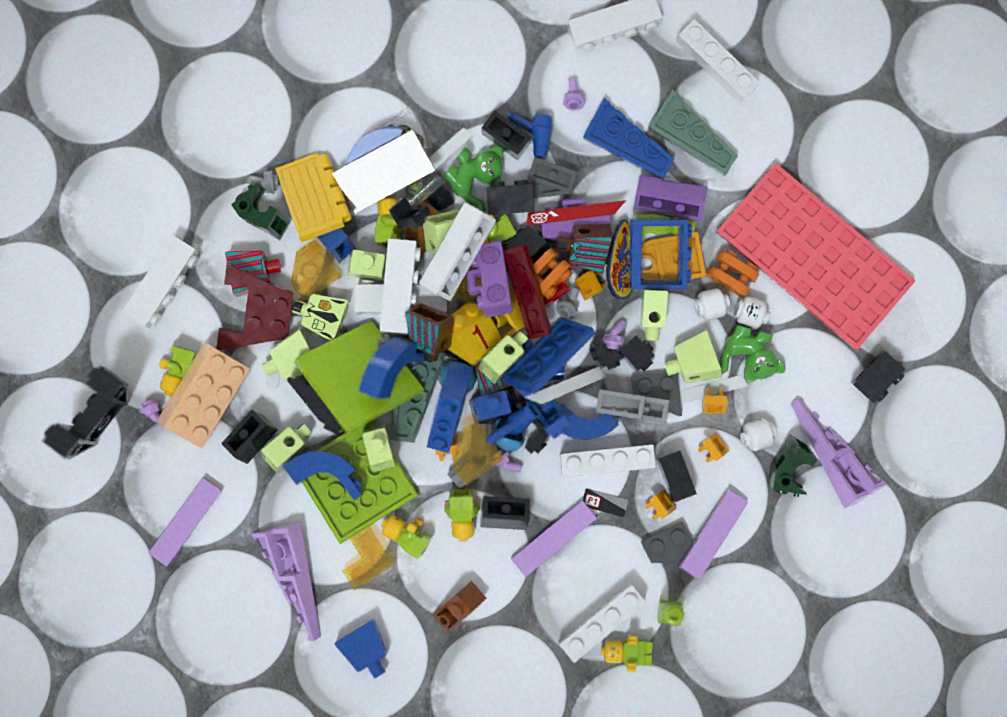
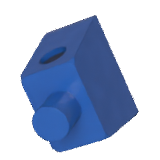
[317,228,356,263]
[469,390,516,424]
[334,619,388,679]

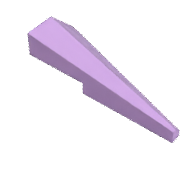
[791,398,887,509]
[252,522,321,641]

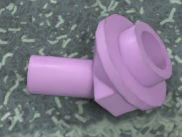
[563,78,585,111]
[602,320,627,350]
[139,399,161,424]
[490,449,522,473]

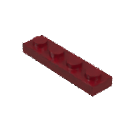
[503,244,553,340]

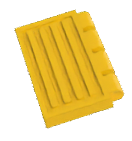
[275,152,351,243]

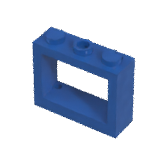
[629,218,692,290]
[427,361,473,454]

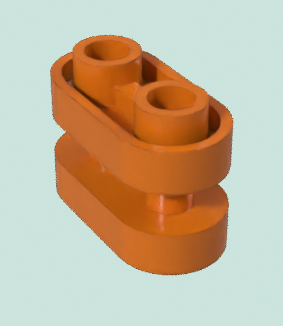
[533,248,573,300]
[706,250,759,298]

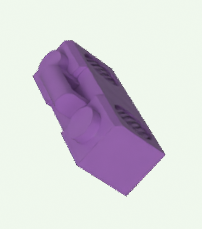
[633,175,707,221]
[541,198,611,242]
[466,241,513,318]

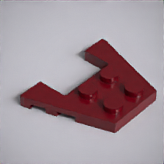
[216,262,294,350]

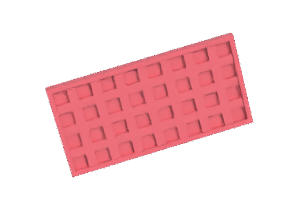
[716,163,916,351]

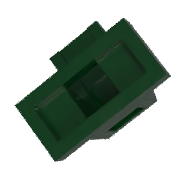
[231,183,291,241]
[769,434,818,497]

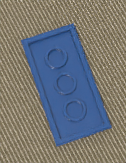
[501,318,596,395]

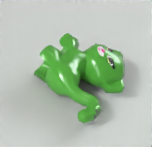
[444,146,503,213]
[720,325,786,383]

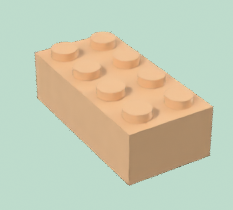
[156,342,250,449]

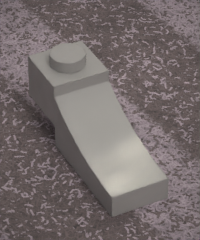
[596,389,670,424]

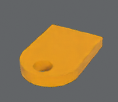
[641,232,706,280]

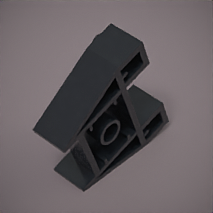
[42,365,129,459]

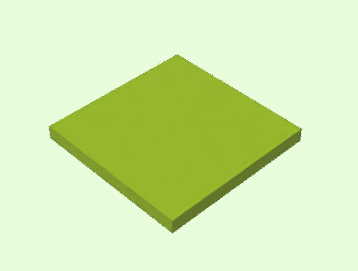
[294,321,424,433]
[302,420,419,544]

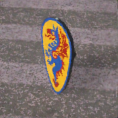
[605,219,633,300]

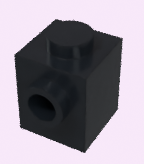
[618,335,655,373]

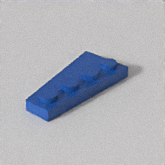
[583,98,674,180]

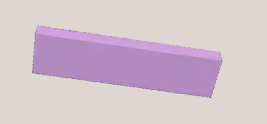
[148,478,222,567]
[679,489,748,580]
[511,500,597,577]

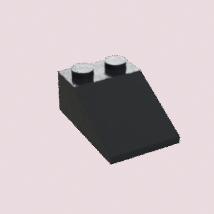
[287,377,346,435]

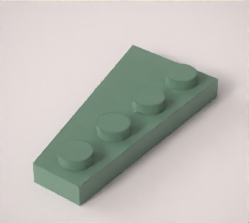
[648,89,738,176]
[390,350,446,443]

